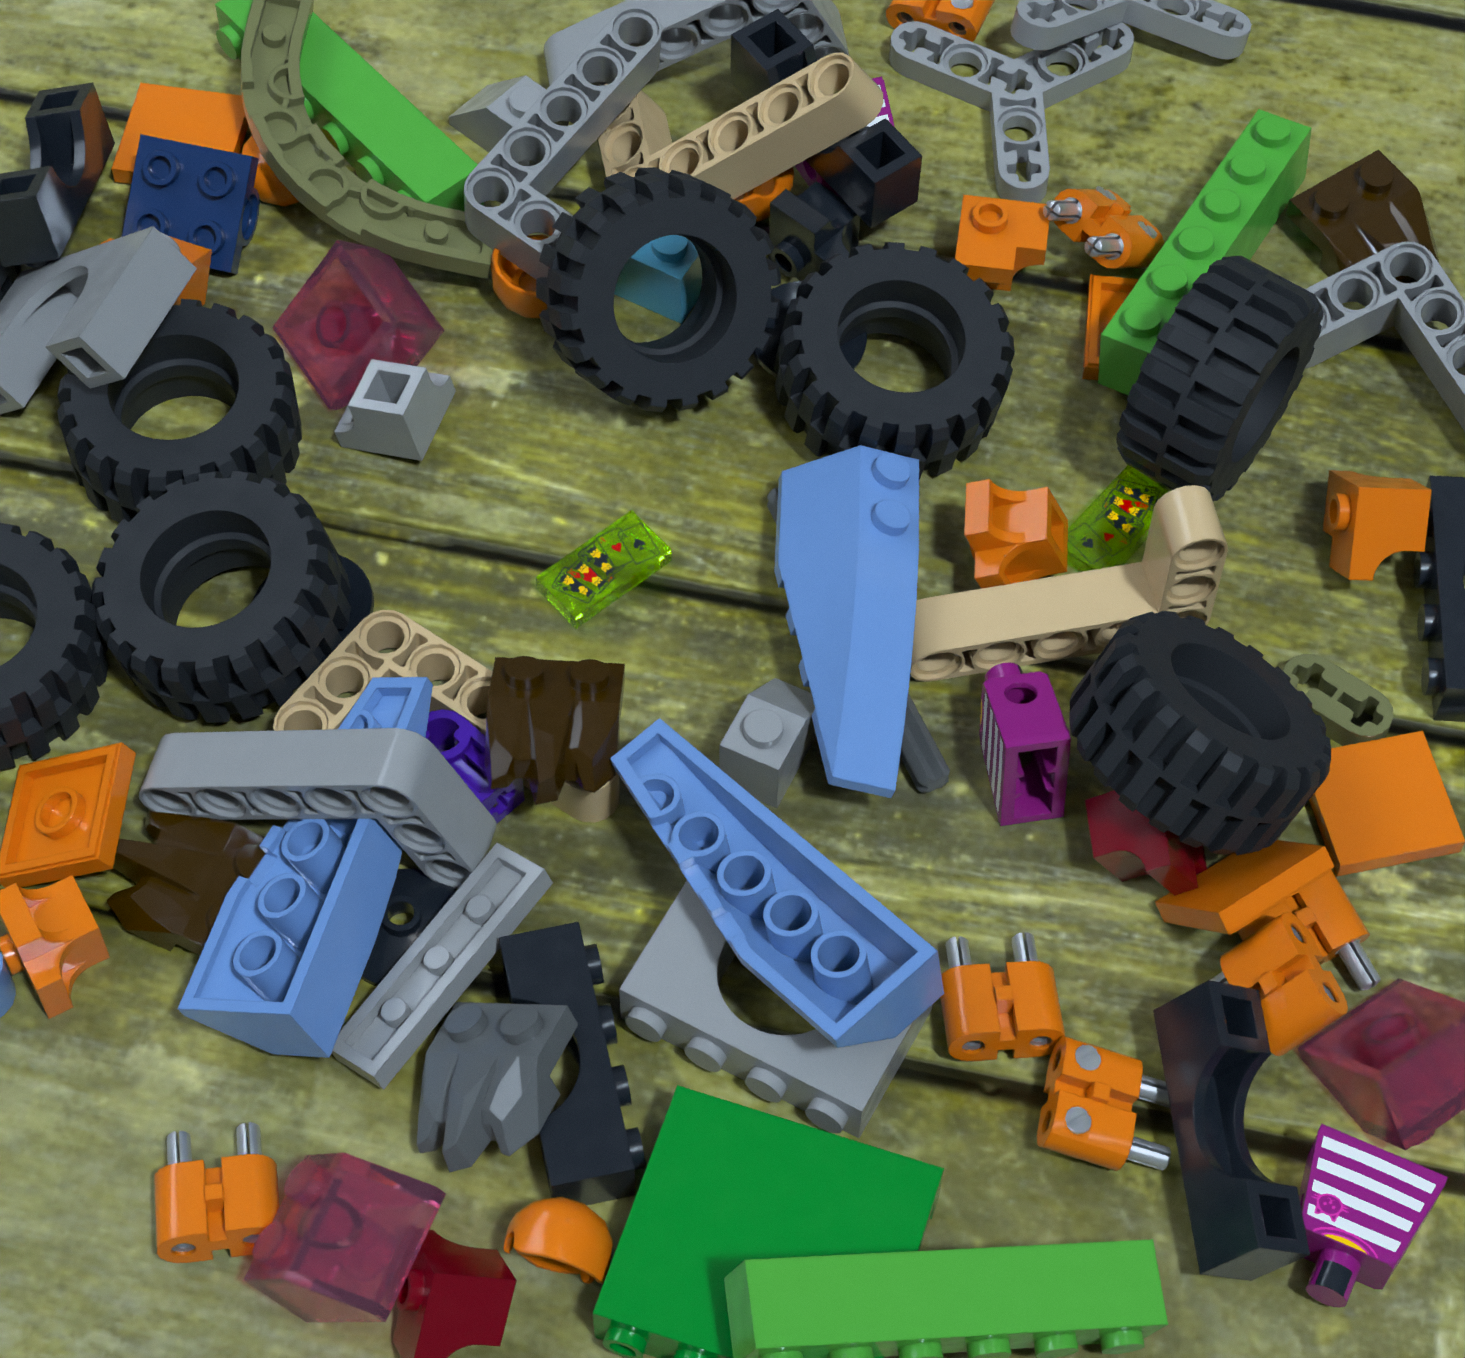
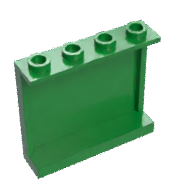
[592,1085,944,1358]

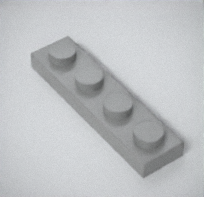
[332,843,553,1090]

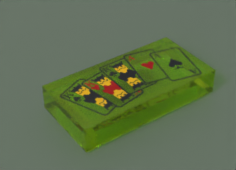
[1067,465,1169,572]
[536,510,672,629]

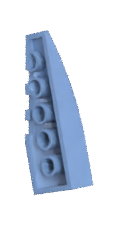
[774,445,919,798]
[178,677,433,1058]
[610,718,944,1048]

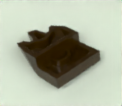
[1286,149,1439,284]
[484,656,625,805]
[106,811,265,955]

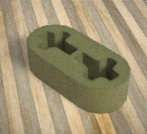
[1283,654,1394,746]

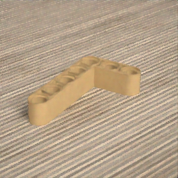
[598,53,883,199]
[910,485,1228,682]
[273,610,620,823]

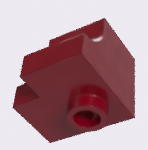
[1085,790,1207,896]
[392,1227,517,1358]

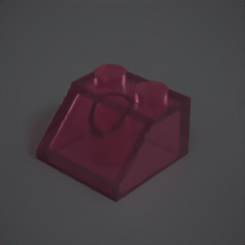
[272,240,445,410]
[1297,978,1465,1150]
[243,1152,446,1322]

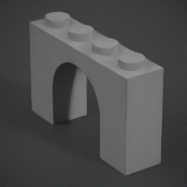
[0,226,197,414]
[619,881,934,1138]

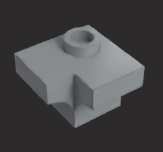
[334,359,456,461]

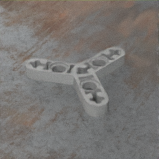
[1010,0,1252,59]
[889,21,1134,203]

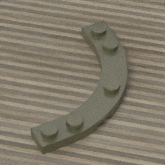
[240,0,493,279]

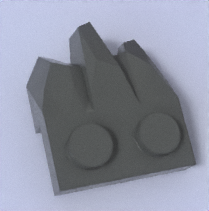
[417,1002,578,1173]

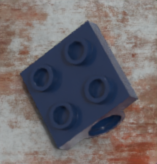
[122,134,260,274]

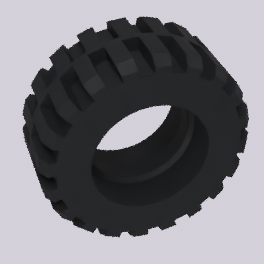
[536,167,781,412]
[774,242,1015,480]
[1116,256,1324,502]
[57,299,302,523]
[92,471,351,722]
[0,523,108,770]
[1069,611,1331,855]

